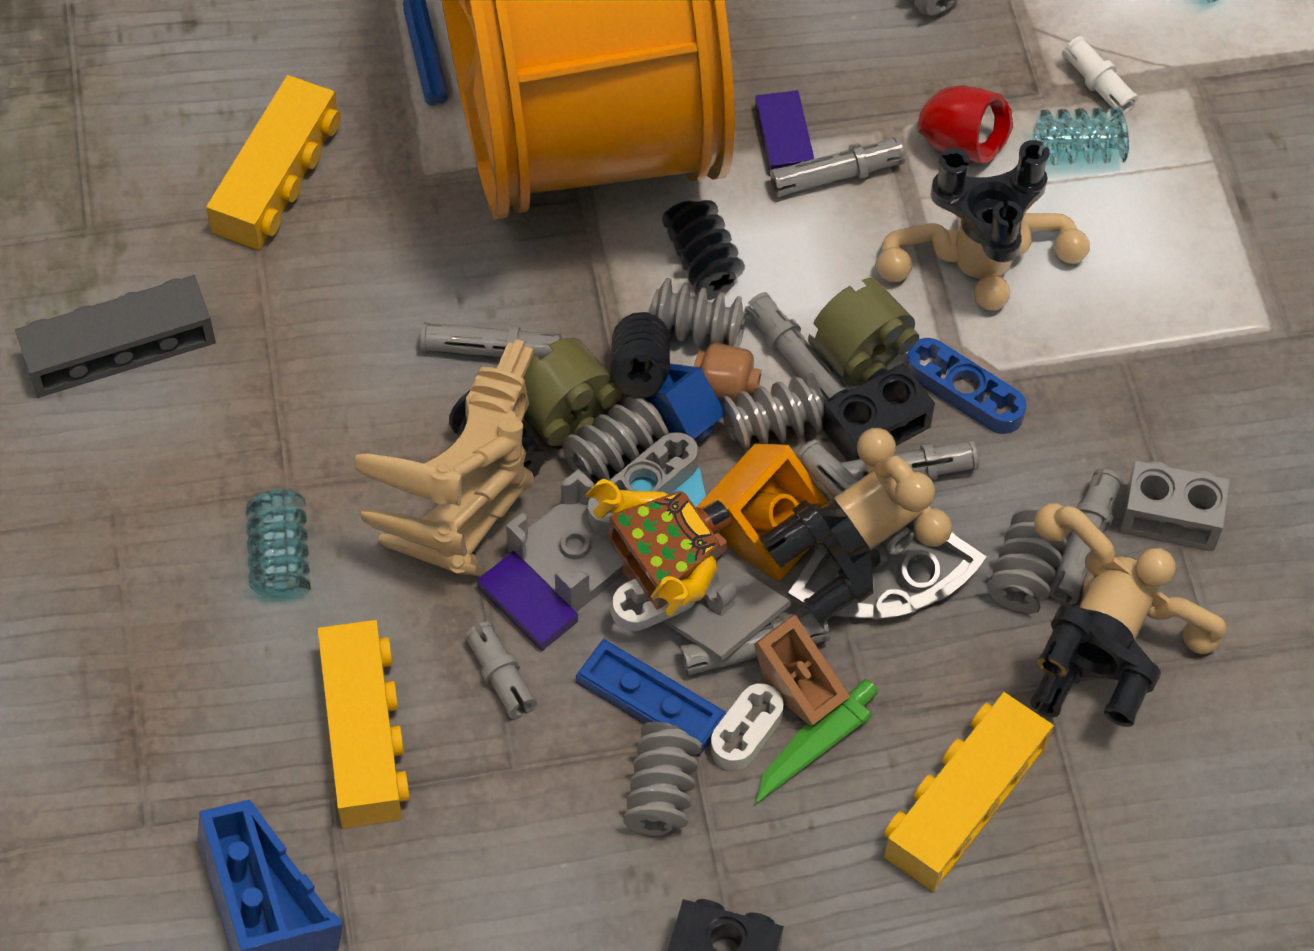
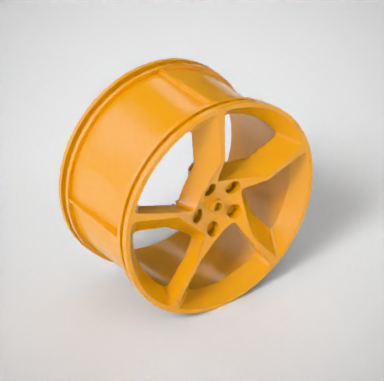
[441,0,735,220]

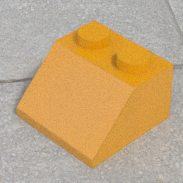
[696,444,828,581]

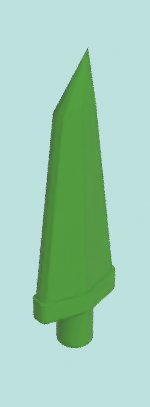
[755,679,878,804]

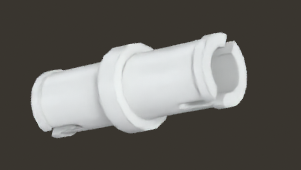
[1062,36,1139,116]

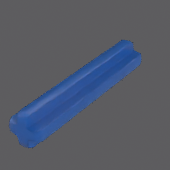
[403,0,448,105]

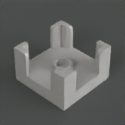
[506,469,624,612]

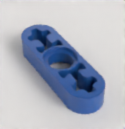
[906,338,1026,434]

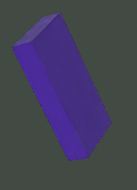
[755,90,814,170]
[477,551,578,651]

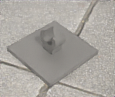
[662,558,791,661]

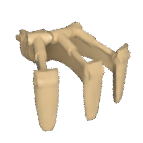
[355,339,534,577]

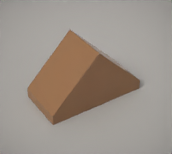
[754,615,850,726]

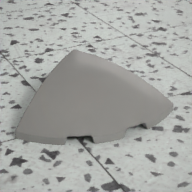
[787,520,987,620]

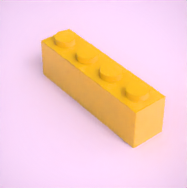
[206,75,341,251]
[317,620,410,829]
[884,692,1054,893]

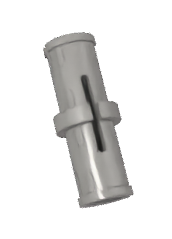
[464,621,537,719]

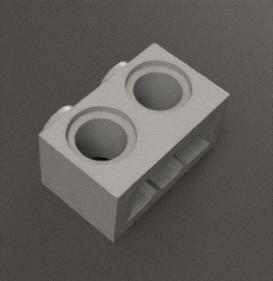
[1120,460,1230,551]

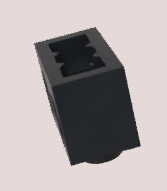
[822,363,935,461]

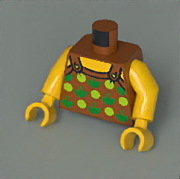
[585,479,732,616]

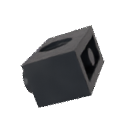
[668,899,784,951]

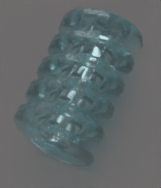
[1032,107,1129,165]
[245,489,311,599]

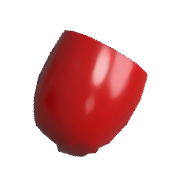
[917,85,1014,163]

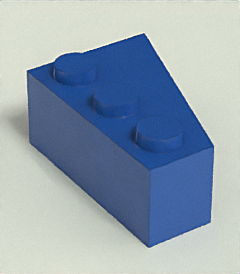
[197,799,343,951]

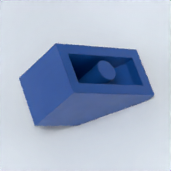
[625,363,726,441]

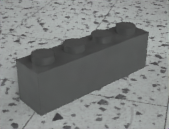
[15,275,216,398]

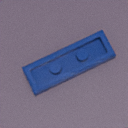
[576,638,727,757]

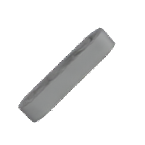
[588,432,698,537]

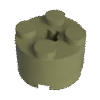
[808,278,919,384]
[523,338,624,446]

